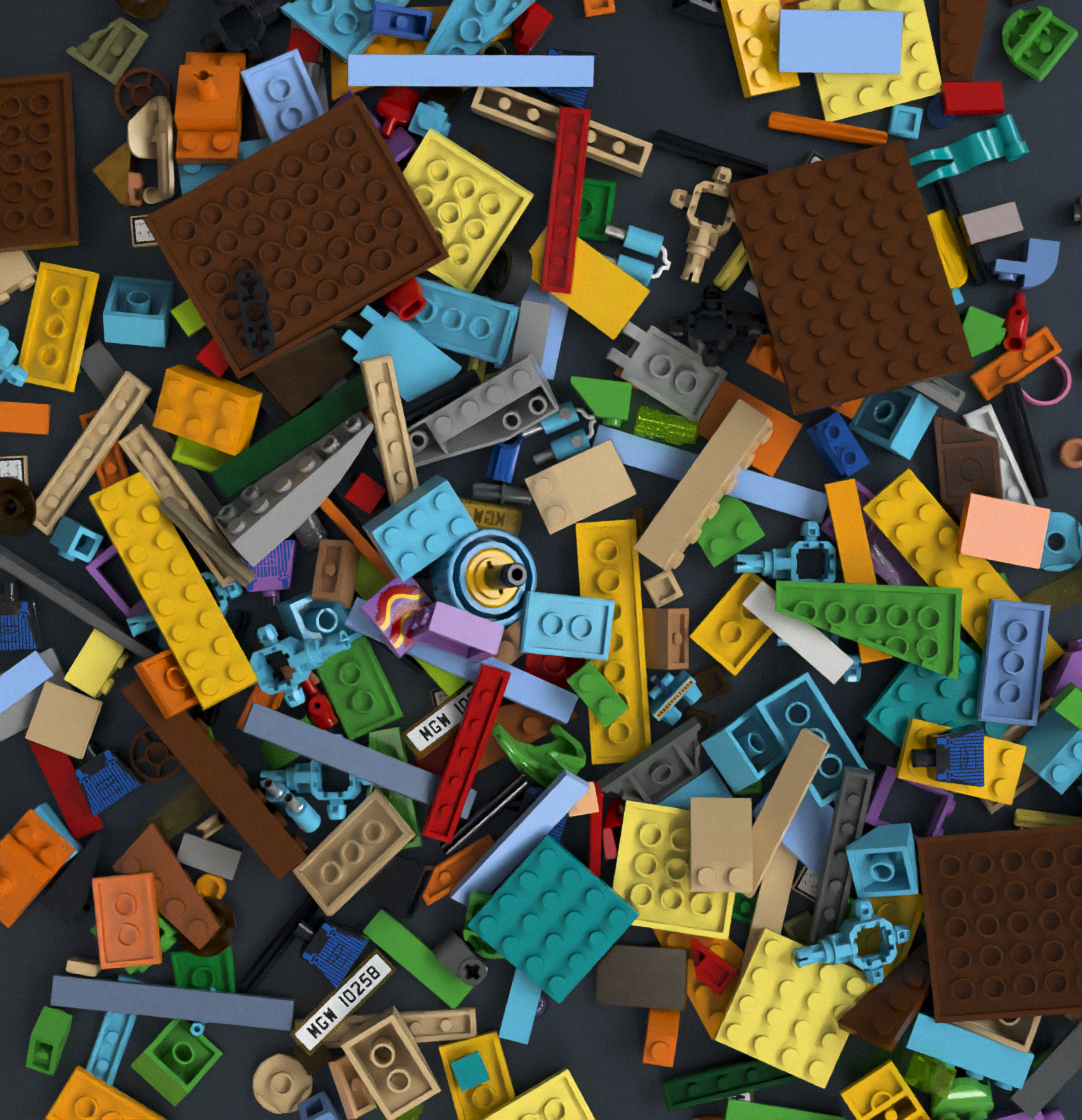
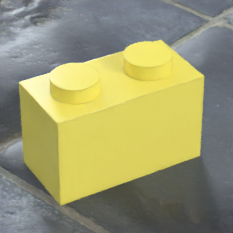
[64,628,131,698]

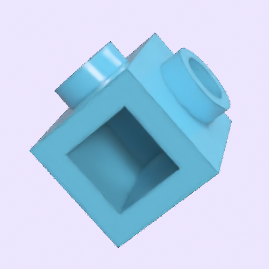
[408,101,452,140]
[49,516,103,564]

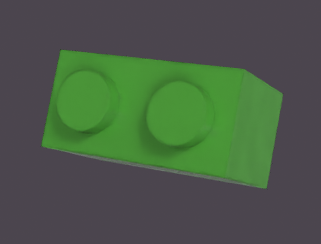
[566,660,629,728]

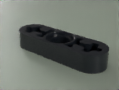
[235,267,275,357]

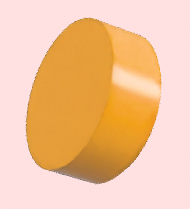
[195,873,226,899]

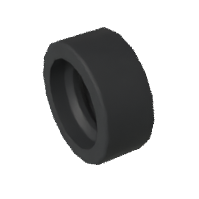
[485,244,533,305]

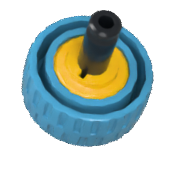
[432,528,537,626]

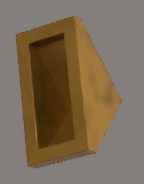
[93,142,135,207]

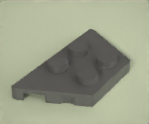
[597,716,701,804]

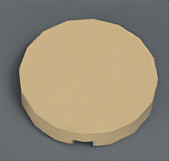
[253,1053,313,1114]

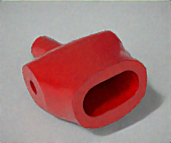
[375,86,419,140]
[383,277,426,321]
[1002,292,1029,351]
[301,676,339,730]

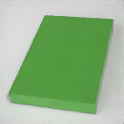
[315,635,404,741]

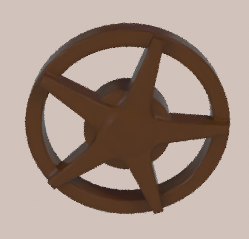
[114,67,172,121]
[129,726,183,782]

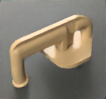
[127,96,178,204]

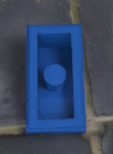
[369,1,433,42]

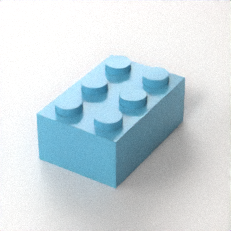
[362,474,478,582]

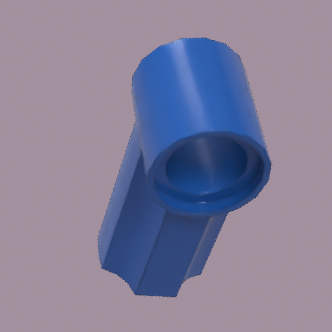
[486,432,523,483]

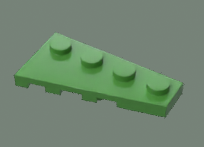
[366,726,424,849]

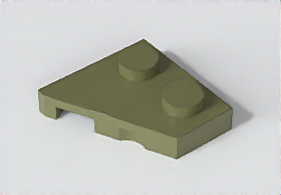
[66,17,149,85]

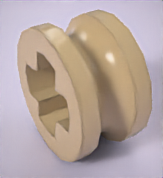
[196,811,227,839]

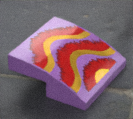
[359,577,433,658]

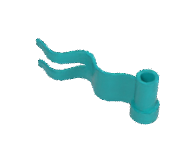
[909,114,1030,188]

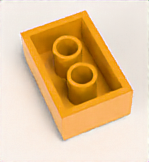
[153,364,263,456]

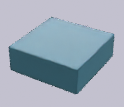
[887,104,923,140]

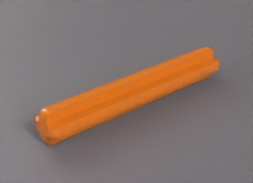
[768,111,887,147]

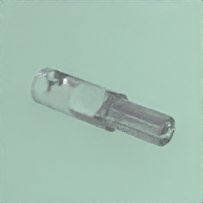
[869,544,905,586]

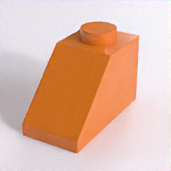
[641,1008,680,1068]

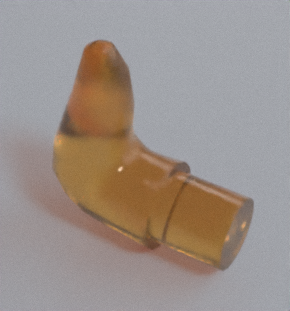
[632,507,649,538]

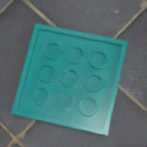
[862,640,1011,794]
[467,833,639,1004]

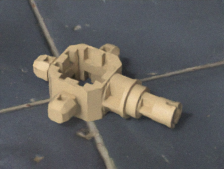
[670,166,738,284]

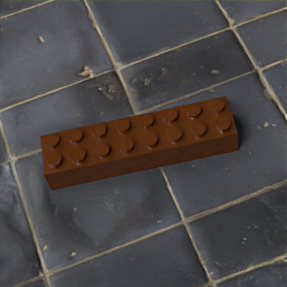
[121,677,308,880]

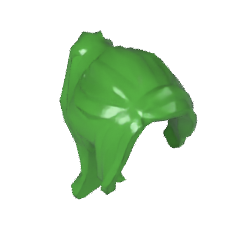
[493,722,586,788]

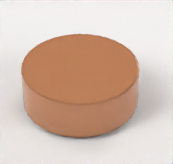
[1058,438,1082,468]

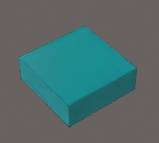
[450,1050,490,1091]

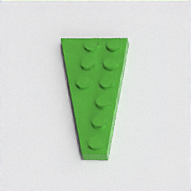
[775,580,962,681]

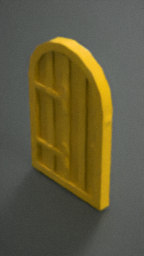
[927,209,968,290]

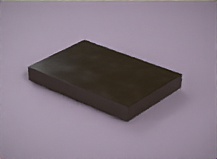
[252,326,359,419]
[596,943,689,1010]

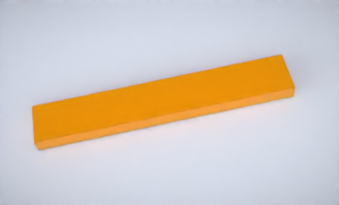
[824,478,892,664]

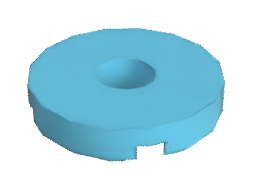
[1040,512,1082,572]

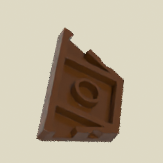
[934,415,1004,526]

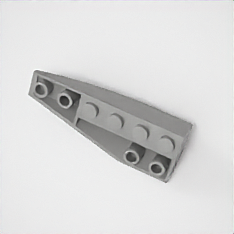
[372,352,560,467]
[213,411,374,567]

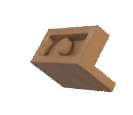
[311,539,361,609]
[642,608,689,670]

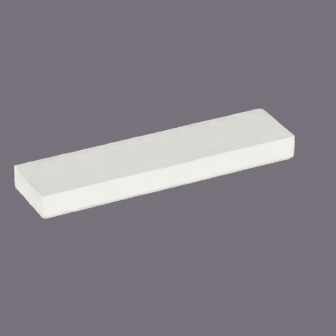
[962,404,1036,506]
[742,581,854,685]

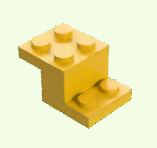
[839,1059,931,1120]

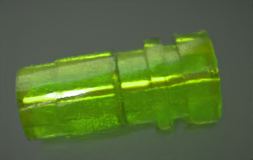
[634,406,700,446]

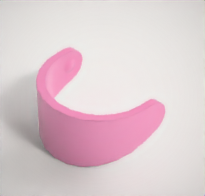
[1021,355,1072,406]

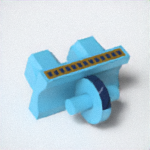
[648,669,702,726]

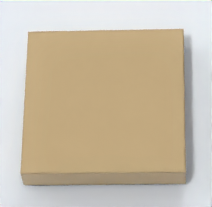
[25,681,103,759]

